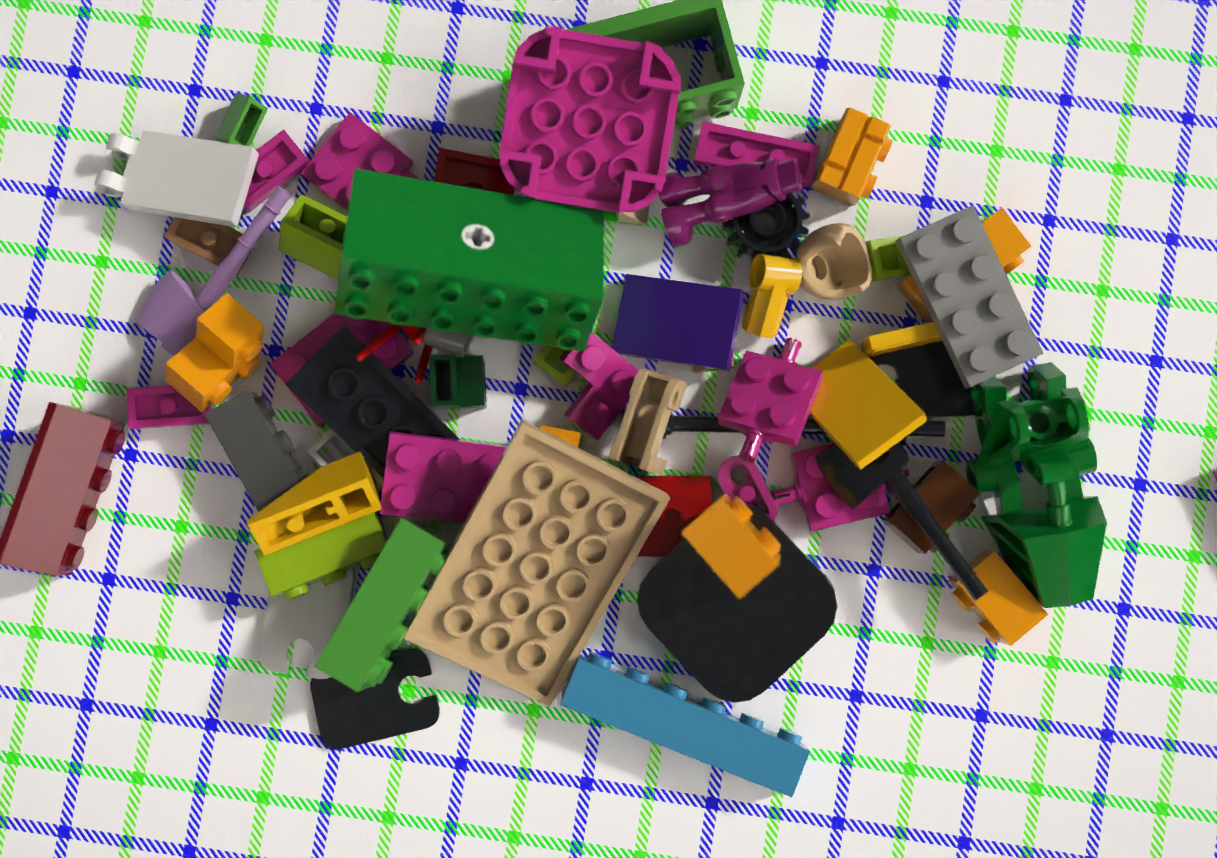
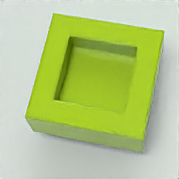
[865,235,911,282]
[533,346,576,387]

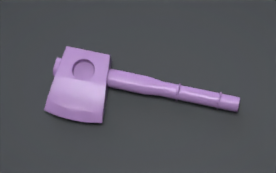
[135,186,291,356]

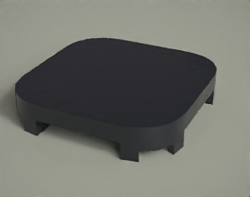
[637,503,837,703]

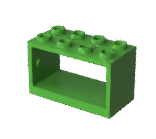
[564,0,745,129]

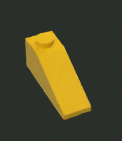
[247,451,382,556]

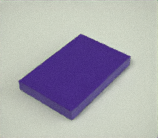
[612,274,745,372]

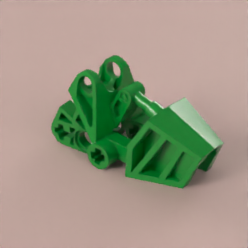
[966,362,1107,608]

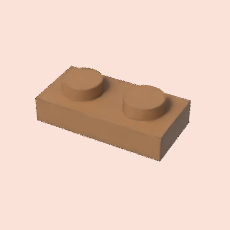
[164,217,253,277]

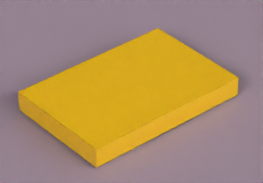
[809,339,927,470]

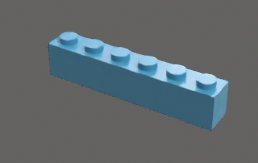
[561,652,810,798]

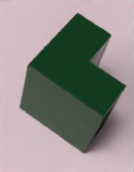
[429,354,487,410]

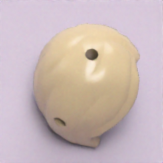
[796,223,873,300]

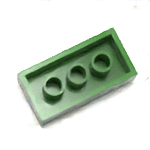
[314,518,452,692]

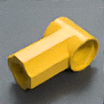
[742,254,802,338]

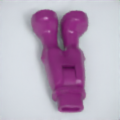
[659,158,802,247]

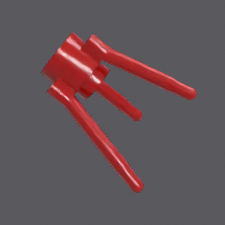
[355,324,433,384]

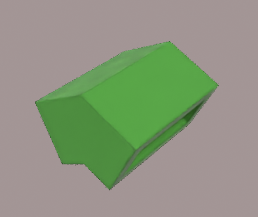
[214,93,268,146]

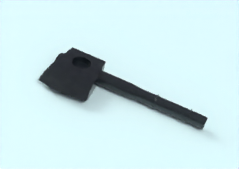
[815,443,989,601]

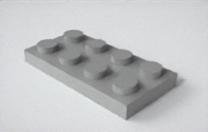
[896,205,1044,389]

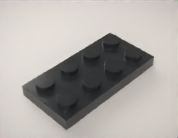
[285,325,461,479]

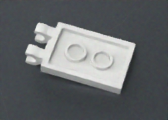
[94,130,259,227]

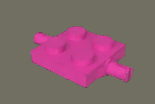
[718,337,823,463]
[771,443,909,532]

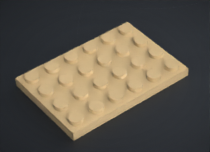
[403,419,670,707]

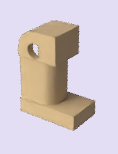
[608,368,687,476]

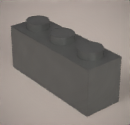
[204,390,310,512]

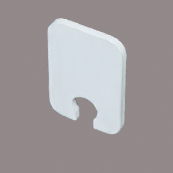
[259,567,355,679]

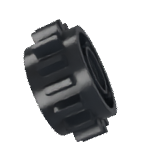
[721,192,810,263]

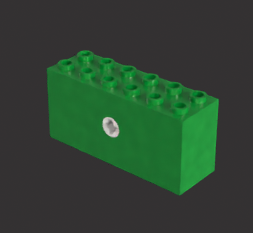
[334,168,604,351]

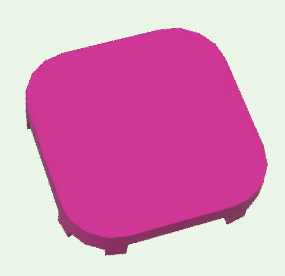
[499,26,681,213]

